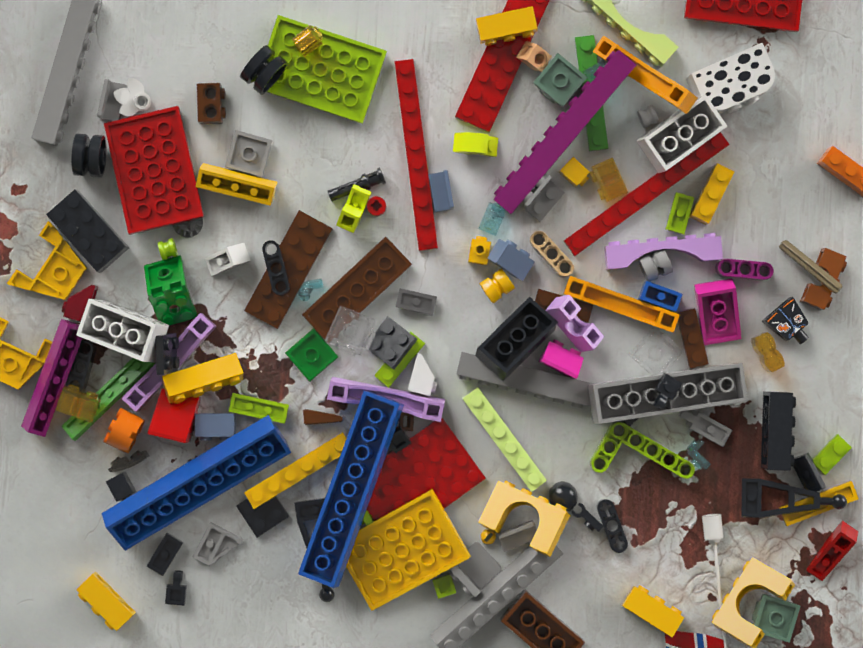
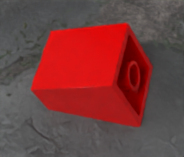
[148,388,201,443]

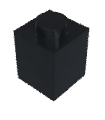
[106,471,136,502]

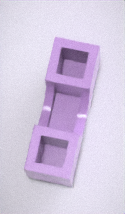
[545,295,604,352]

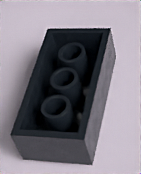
[46,189,129,273]
[475,297,558,381]
[761,391,796,471]

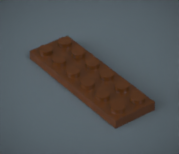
[244,210,333,329]
[302,237,412,343]

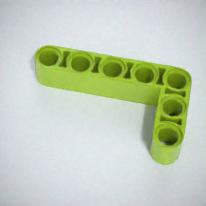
[590,422,695,479]

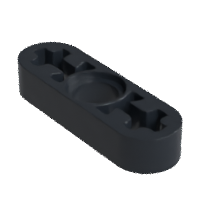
[597,499,628,553]

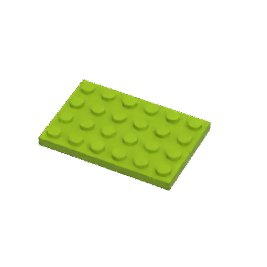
[267,15,387,124]

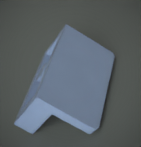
[428,170,454,212]

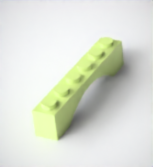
[581,0,679,67]
[462,387,547,492]

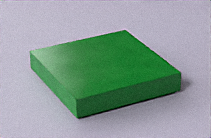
[285,328,339,382]

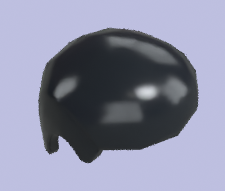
[549,481,578,512]

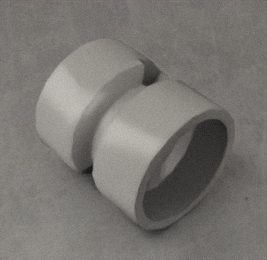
[638,249,673,282]

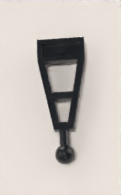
[741,478,847,518]
[294,498,335,602]

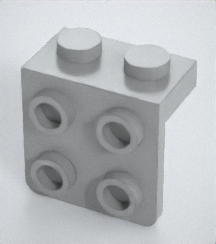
[449,542,501,597]

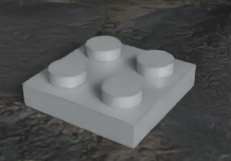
[225,130,273,178]

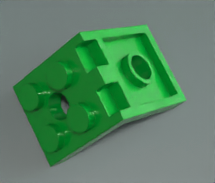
[144,255,198,326]

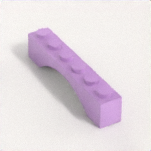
[604,233,723,270]
[122,313,217,412]
[327,377,445,422]

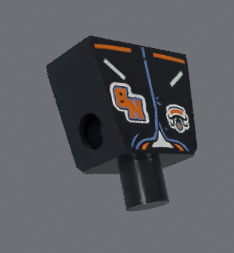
[762,297,809,345]

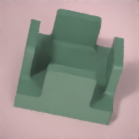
[533,53,587,108]
[752,594,801,643]

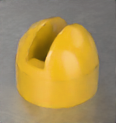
[481,529,496,545]

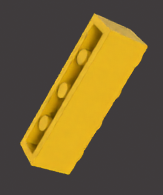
[196,163,277,206]
[162,353,243,403]

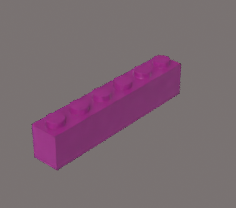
[21,319,82,437]

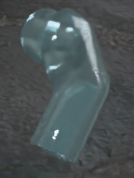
[298,278,323,301]

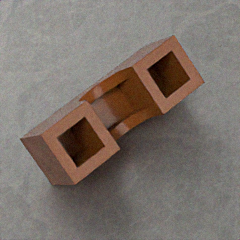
[800,248,847,310]

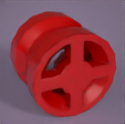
[367,196,386,216]

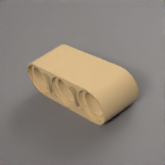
[530,231,574,277]

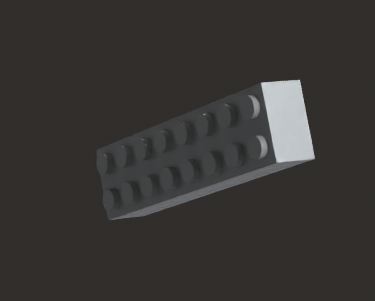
[588,363,748,424]

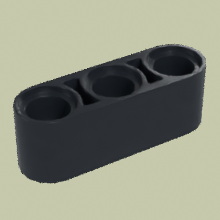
[262,240,290,296]
[66,340,97,394]

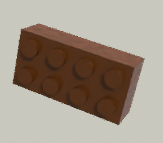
[500,589,585,648]

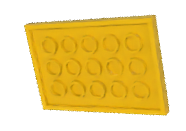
[346,489,471,611]

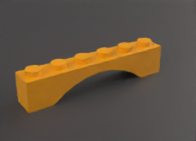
[593,36,698,114]
[563,276,680,333]

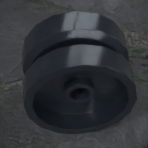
[240,45,288,95]
[71,133,107,178]

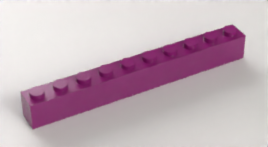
[493,50,636,214]

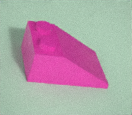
[694,278,742,345]
[538,339,584,379]

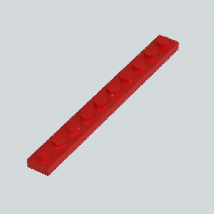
[395,59,438,251]
[563,132,730,256]

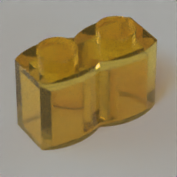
[292,25,323,58]
[589,157,628,203]
[751,332,785,372]
[55,385,101,423]

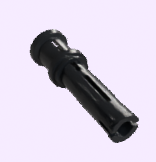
[327,167,386,202]

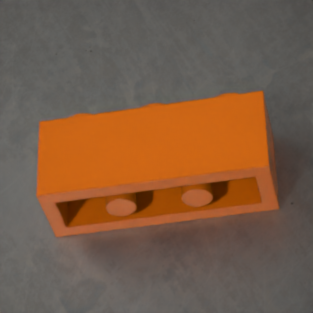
[817,146,863,197]

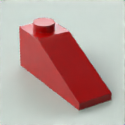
[806,520,858,581]

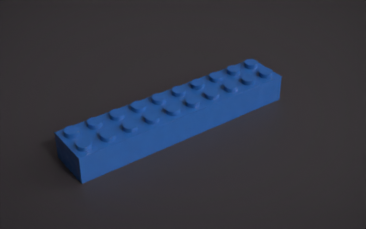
[298,391,404,588]
[101,415,291,551]

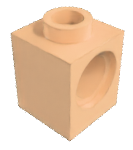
[517,41,552,72]

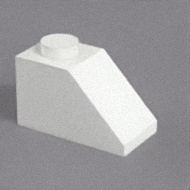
[205,243,251,276]
[408,353,438,396]

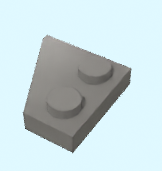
[192,522,244,566]

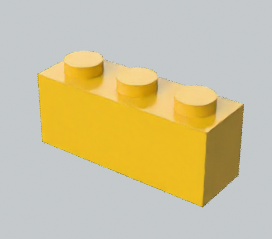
[476,6,538,46]
[689,163,735,225]
[76,572,136,631]
[621,585,684,637]

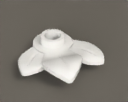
[113,78,151,116]

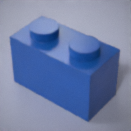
[637,281,683,312]

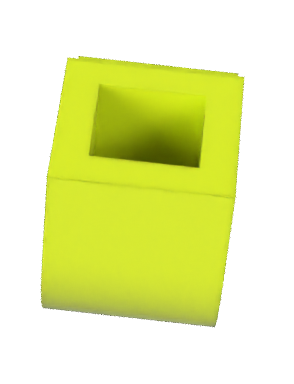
[453,132,498,157]
[336,185,371,233]

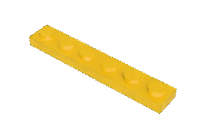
[244,432,347,509]

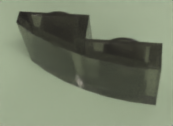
[108,450,150,472]

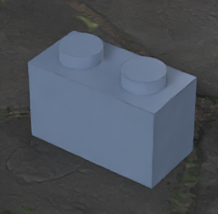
[487,239,535,281]
[195,413,236,441]

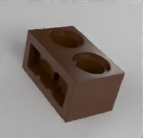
[197,83,226,124]

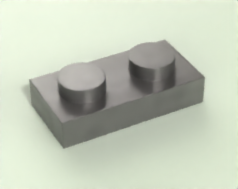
[396,288,437,315]

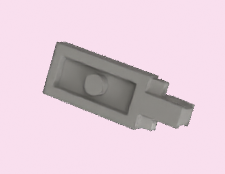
[679,410,732,447]

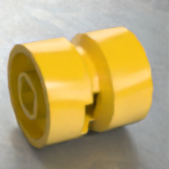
[479,268,515,303]

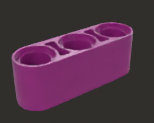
[715,259,774,280]

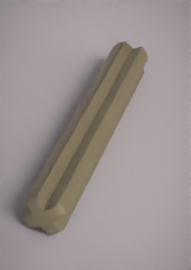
[779,240,843,294]

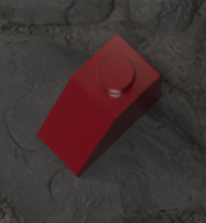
[62,285,99,322]

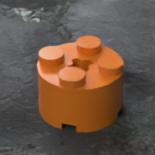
[103,408,145,454]

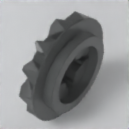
[173,218,203,237]

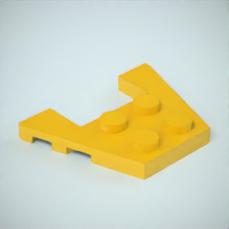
[7,221,87,300]
[0,317,52,390]

